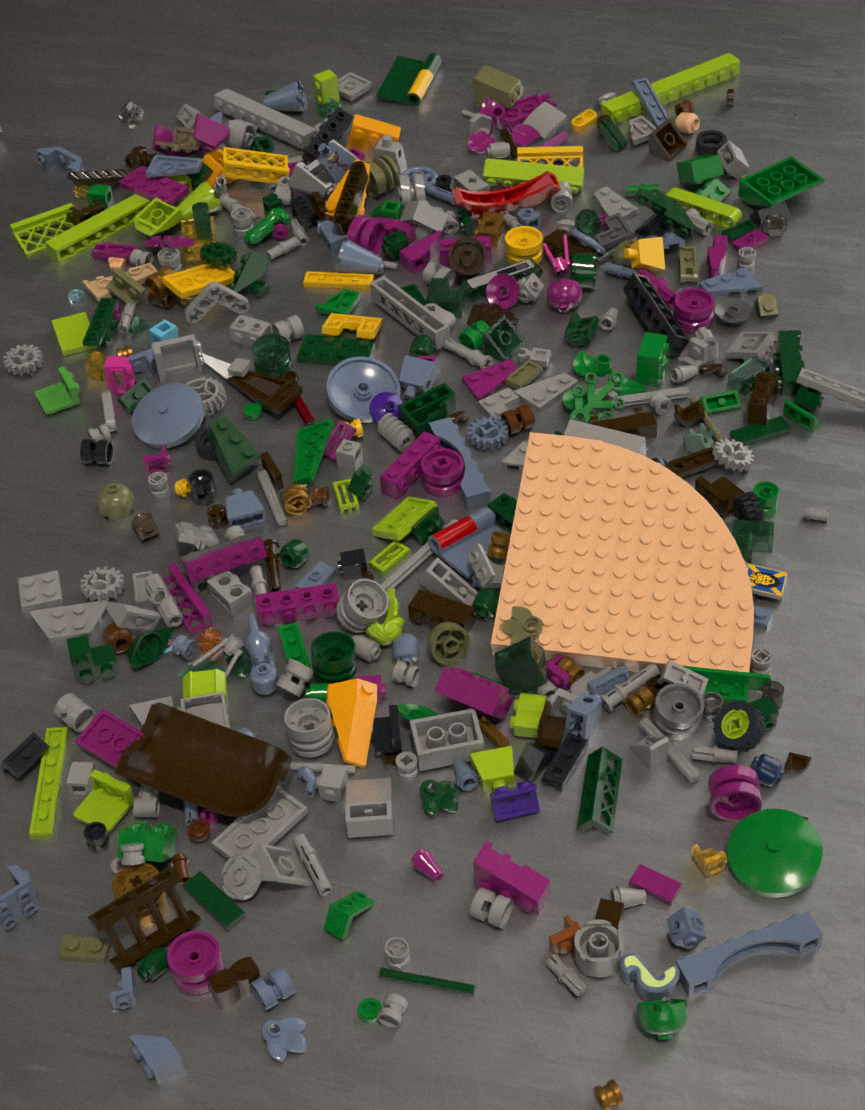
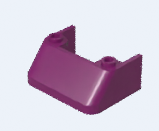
[152,113,230,157]

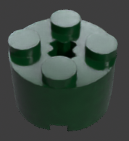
[570,253,597,289]

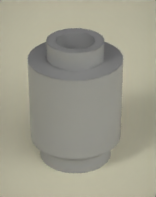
[486,142,510,159]
[352,635,381,662]

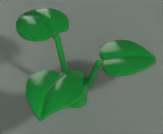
[562,350,646,411]

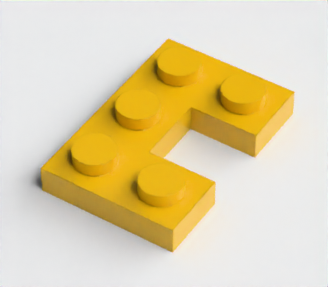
[322,313,383,340]

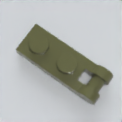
[679,246,698,283]

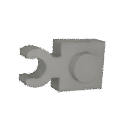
[517,347,551,367]

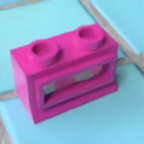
[104,356,137,395]

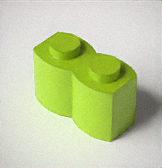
[510,693,547,739]

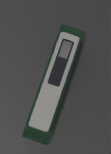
[459,258,543,302]

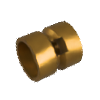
[145,266,174,293]

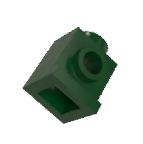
[262,193,284,216]
[793,385,825,410]
[347,465,376,500]

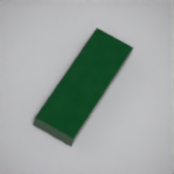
[730,416,791,446]
[182,871,246,931]

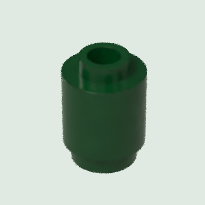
[136,946,169,982]

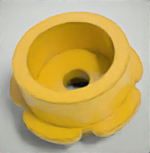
[175,479,191,498]

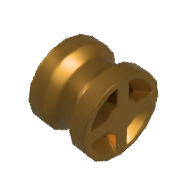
[115,345,133,357]
[593,1079,624,1110]

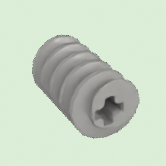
[377,413,415,452]

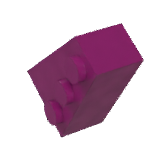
[473,841,551,915]

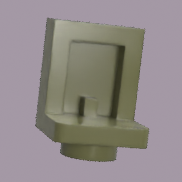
[754,293,779,319]

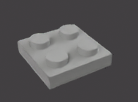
[338,72,373,101]
[18,570,63,613]

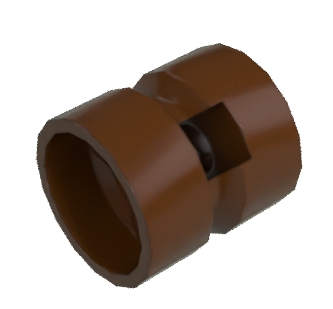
[501,404,535,435]

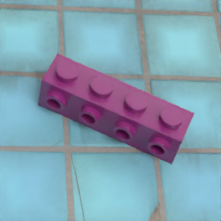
[380,431,441,500]
[255,583,339,627]

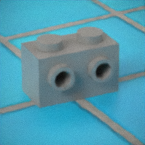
[717,140,750,180]
[229,315,273,350]

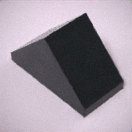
[514,743,556,784]

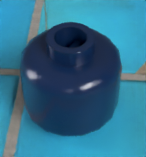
[750,754,785,787]

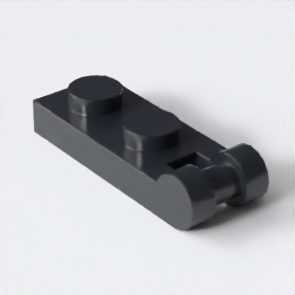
[541,733,589,791]

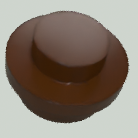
[187,820,210,842]

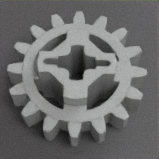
[3,344,43,375]
[712,438,755,472]
[80,566,125,602]

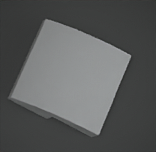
[523,101,568,141]

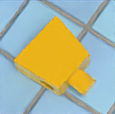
[623,237,665,275]

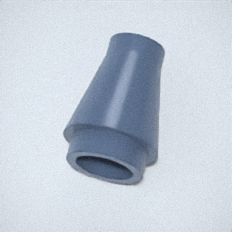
[453,759,478,791]

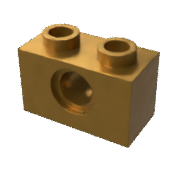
[475,212,504,248]

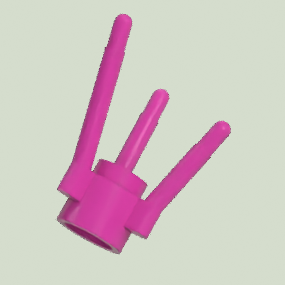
[542,234,571,275]

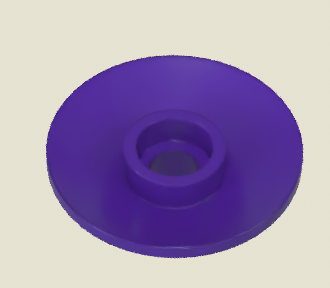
[369,392,404,423]

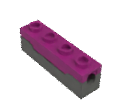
[180,531,267,583]

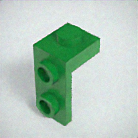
[323,891,374,940]

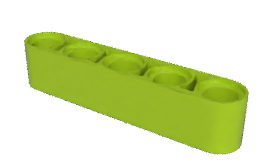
[665,187,742,229]

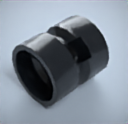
[80,439,113,465]
[188,469,217,506]

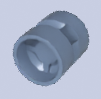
[250,965,296,1011]

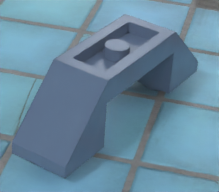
[36,147,84,186]

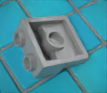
[725,331,777,366]

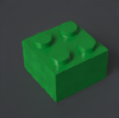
[676,154,724,185]
[636,332,670,387]
[117,821,177,862]

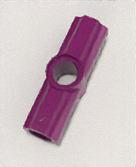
[637,268,677,308]

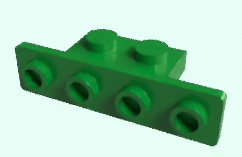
[684,666,772,705]

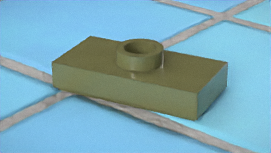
[505,360,543,389]

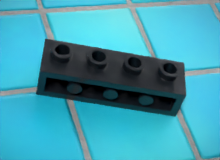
[302,106,354,163]

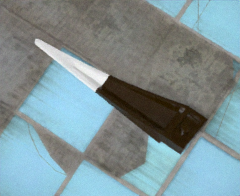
[199,352,303,415]

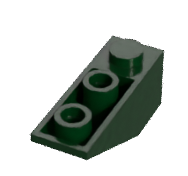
[226,250,270,299]

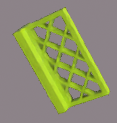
[10,203,75,258]

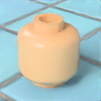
[675,112,700,134]

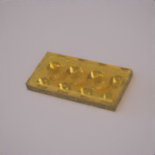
[181,216,217,266]

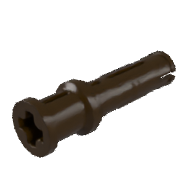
[263,539,282,592]

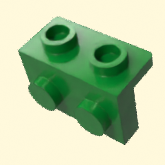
[696,177,731,202]

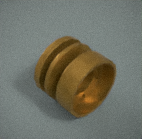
[112,863,167,926]

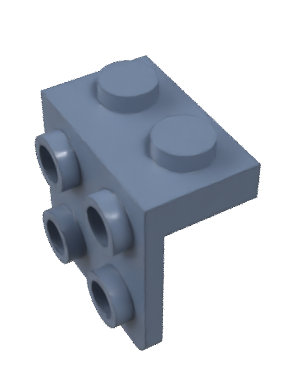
[0,863,41,932]

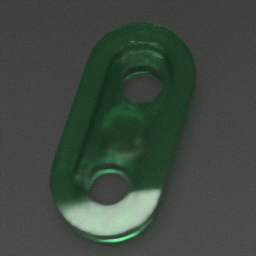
[224,646,252,678]

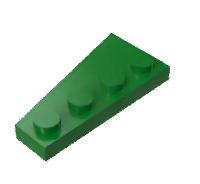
[293,418,334,484]

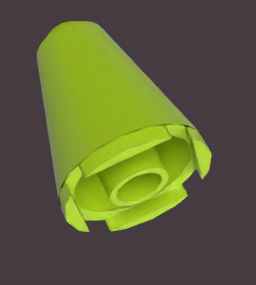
[177,181,222,223]

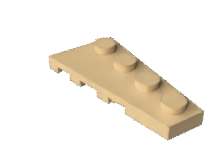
[82,263,158,303]

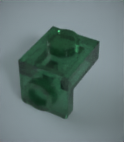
[315,98,343,119]

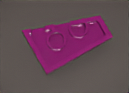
[462,359,518,402]

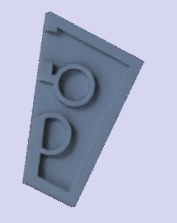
[146,155,203,178]
[699,267,763,297]

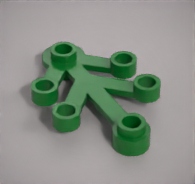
[570,371,625,423]

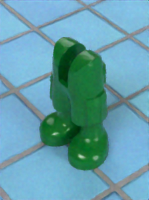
[244,207,291,245]

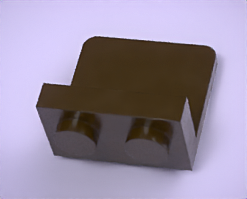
[466,303,519,340]
[695,476,745,518]

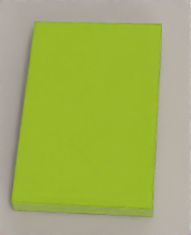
[51,312,97,356]
[370,497,438,541]

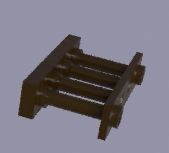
[87,867,201,971]

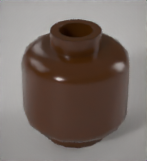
[103,623,133,653]

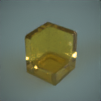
[692,845,728,880]

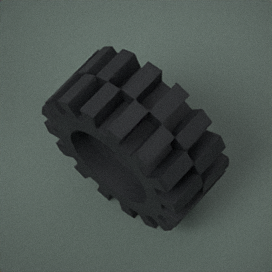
[732,491,764,530]

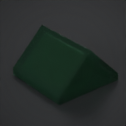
[482,314,526,362]

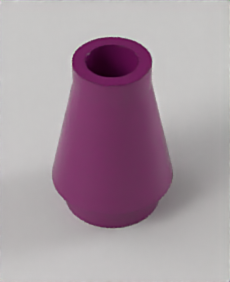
[411,848,445,882]

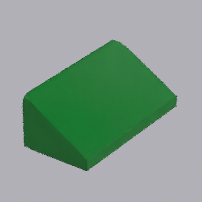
[699,390,742,414]
[783,399,821,433]

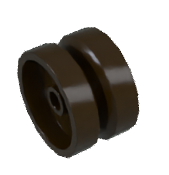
[449,237,487,279]

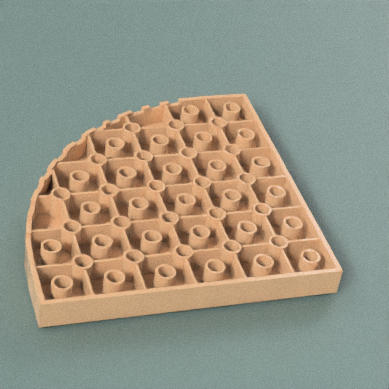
[491,432,754,672]

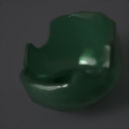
[575,209,602,237]

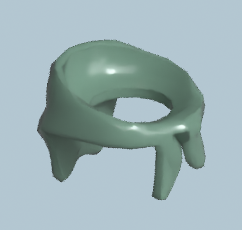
[683,423,716,454]

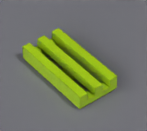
[332,479,360,513]
[368,540,411,576]

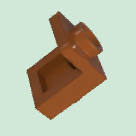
[549,915,580,955]

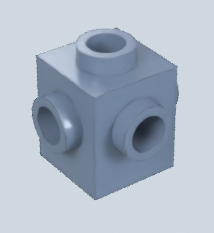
[666,907,707,950]

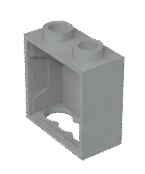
[178,692,231,729]

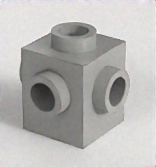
[517,273,545,304]

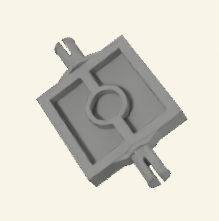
[173,522,219,550]

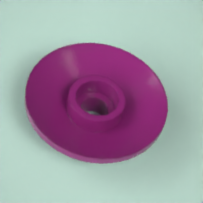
[486,274,520,309]

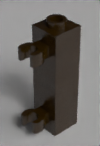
[588,407,657,440]

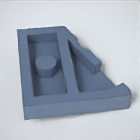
[647,232,685,249]

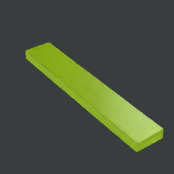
[29,727,69,839]

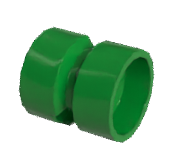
[458,320,493,350]
[753,481,779,519]

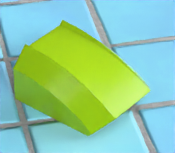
[133,197,183,236]
[183,668,228,707]

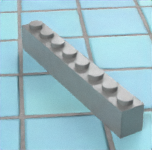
[214,89,317,149]

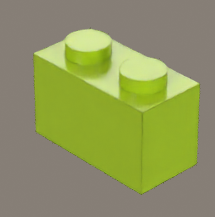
[313,69,340,109]

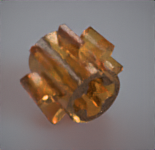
[197,627,223,653]

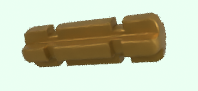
[478,716,510,748]

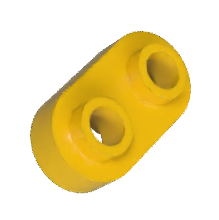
[571,109,597,132]

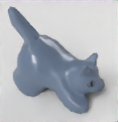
[242,613,276,672]

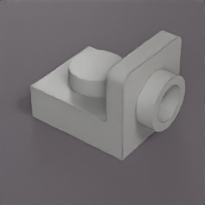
[557,219,578,236]
[682,337,709,369]
[548,688,578,716]

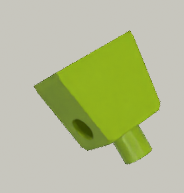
[470,746,514,794]

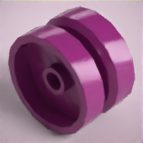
[347,215,386,255]
[674,288,714,332]
[421,448,464,498]
[708,765,762,821]
[167,930,225,995]

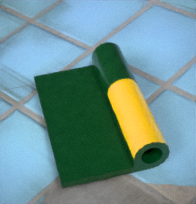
[376,53,442,106]

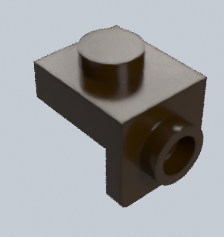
[674,400,705,428]
[131,512,160,542]

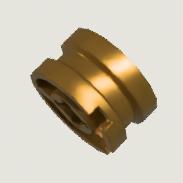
[282,484,312,515]

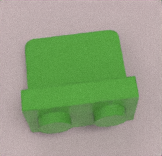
[35,366,81,415]

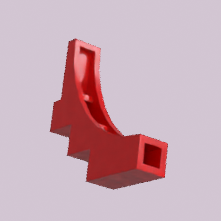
[452,171,561,221]

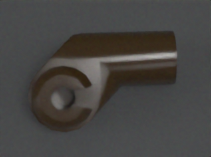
[699,363,728,377]
[447,411,469,424]

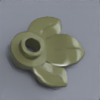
[500,606,543,644]

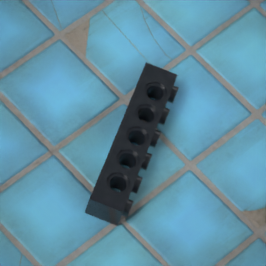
[623,273,690,357]

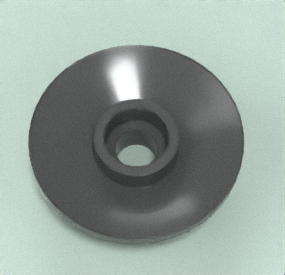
[715,299,751,323]

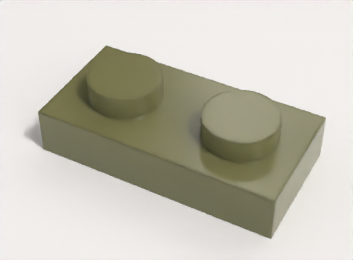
[58,935,111,964]

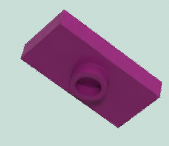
[731,228,769,251]

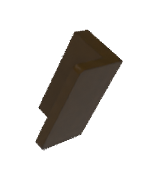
[537,701,566,748]

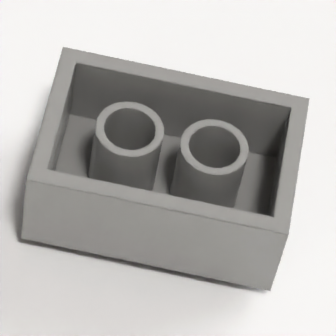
[410,708,485,771]

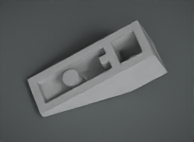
[418,557,477,606]

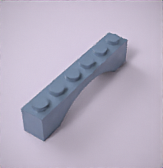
[429,417,492,511]
[676,912,823,998]

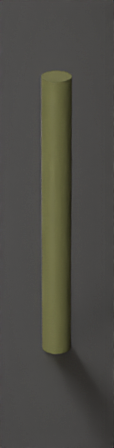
[689,396,725,442]

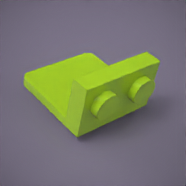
[73,769,134,833]

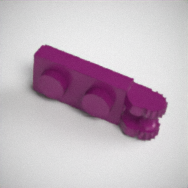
[91,243,140,262]

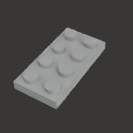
[211,788,308,860]

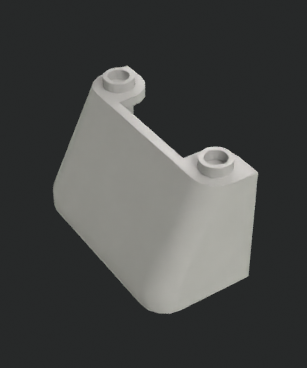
[288,139,361,198]

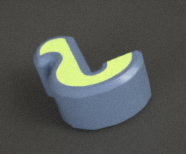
[620,953,680,1001]

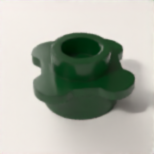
[249,280,270,297]

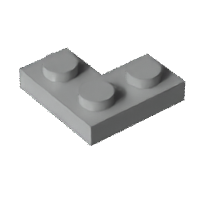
[478,387,519,422]

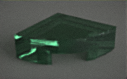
[128,316,151,335]

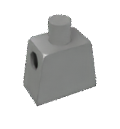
[373,135,407,175]

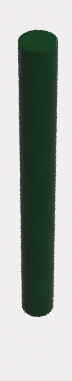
[379,968,476,995]

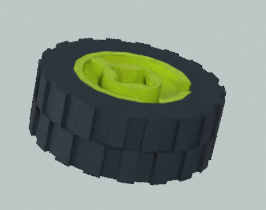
[714,700,766,753]

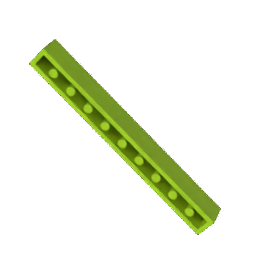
[601,53,741,124]
[45,174,193,264]

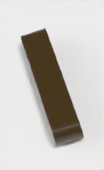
[332,161,368,236]

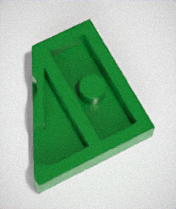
[315,289,361,315]

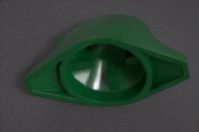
[126,626,173,668]

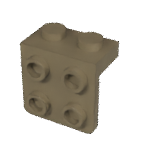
[155,126,200,153]

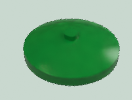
[727,809,823,898]

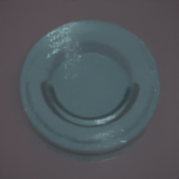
[68,289,86,305]

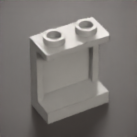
[151,334,205,382]
[467,544,509,588]

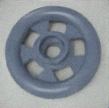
[401,166,438,191]
[569,229,605,255]

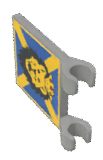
[744,560,788,600]

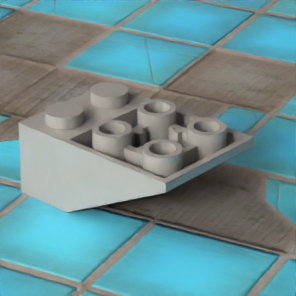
[345,777,394,838]

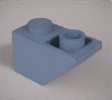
[129,1034,184,1085]

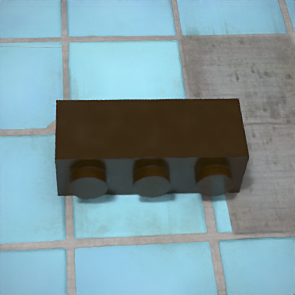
[543,229,595,267]
[748,373,778,425]
[408,589,476,633]

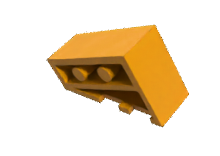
[346,114,401,151]

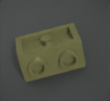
[106,267,146,306]

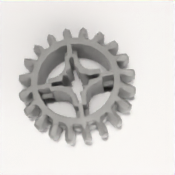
[184,376,226,418]

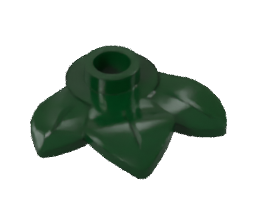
[420,780,461,817]

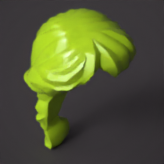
[366,588,405,646]

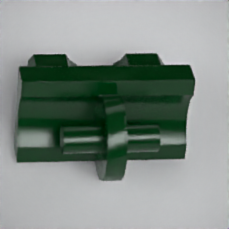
[410,507,445,544]

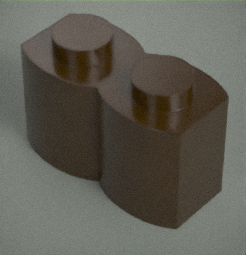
[208,957,261,1009]

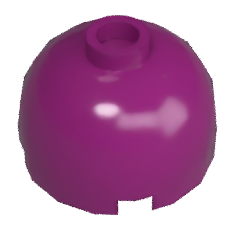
[547,279,582,312]

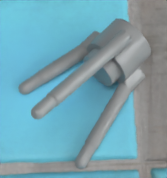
[192,634,244,678]

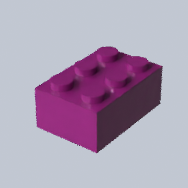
[434,666,515,720]

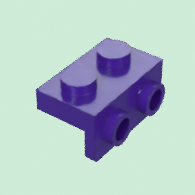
[489,781,540,821]

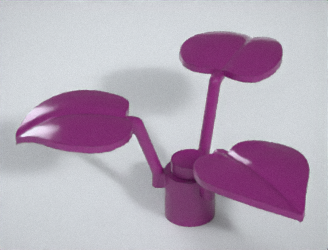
[468,97,540,153]

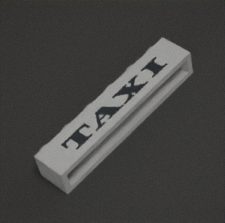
[370,276,450,350]

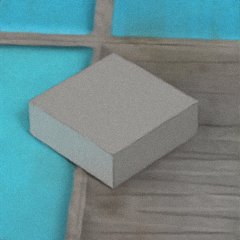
[227,357,253,377]

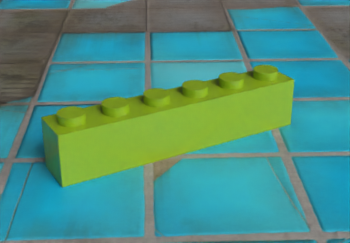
[483,158,584,194]

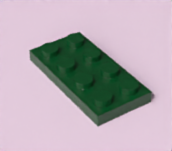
[297,334,375,366]

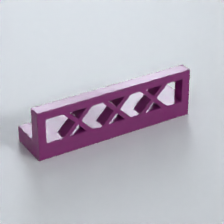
[163,563,213,637]

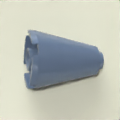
[262,80,307,112]
[336,239,385,275]

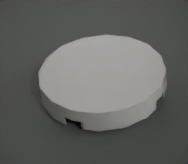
[221,853,262,900]

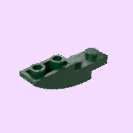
[634,188,696,238]

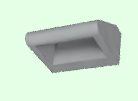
[106,602,161,631]

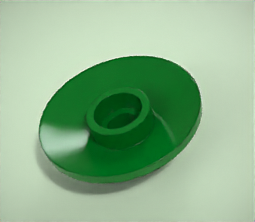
[398,704,438,724]

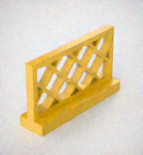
[517,146,583,167]
[222,147,289,184]

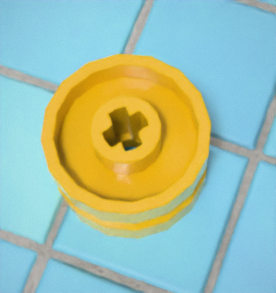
[505,226,543,266]

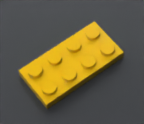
[162,264,235,299]

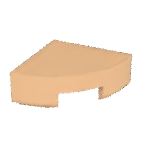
[108,257,126,272]

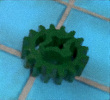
[200,241,237,268]

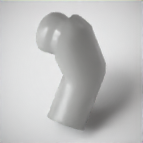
[597,92,616,107]

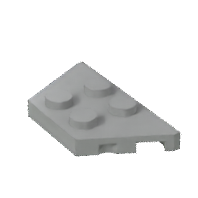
[30,600,109,644]

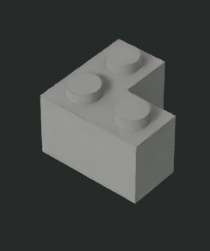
[400,199,448,233]

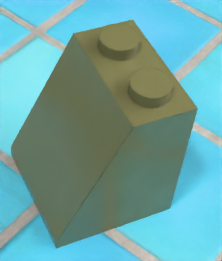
[471,65,524,108]

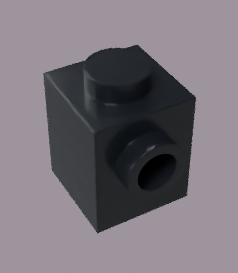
[337,548,368,580]

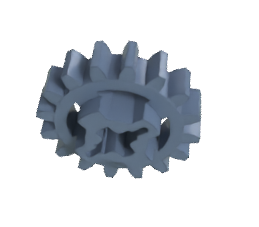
[467,416,508,450]

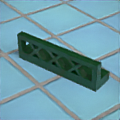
[577,746,623,835]

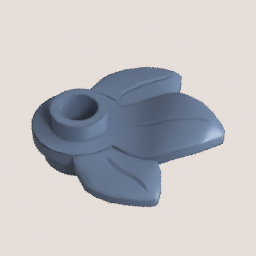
[261,1017,307,1063]

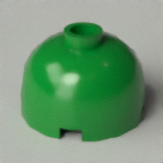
[637,999,687,1040]

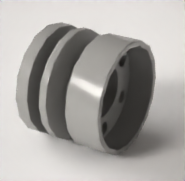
[336,579,389,633]
[284,698,335,758]

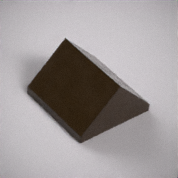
[649,118,688,161]

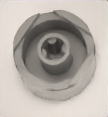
[223,119,259,150]
[574,919,624,978]

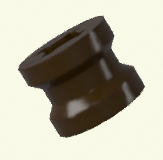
[207,504,228,529]

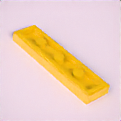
[303,272,374,290]

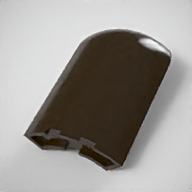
[115,702,292,817]

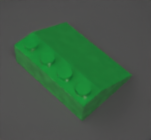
[738,156,825,207]

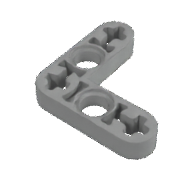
[184,282,250,324]

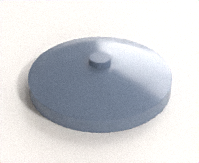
[326,357,400,423]
[132,383,205,449]

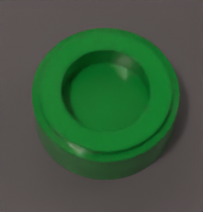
[243,403,262,420]
[357,998,382,1024]

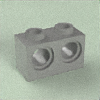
[207,570,253,617]

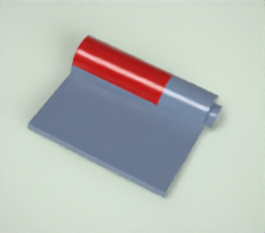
[428,507,509,579]

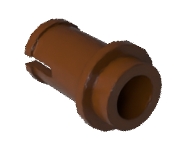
[170,853,190,885]

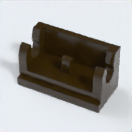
[66,199,106,226]

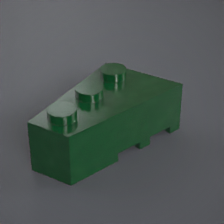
[773,330,805,396]
[398,383,456,439]
[206,413,261,485]

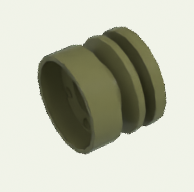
[366,155,400,197]

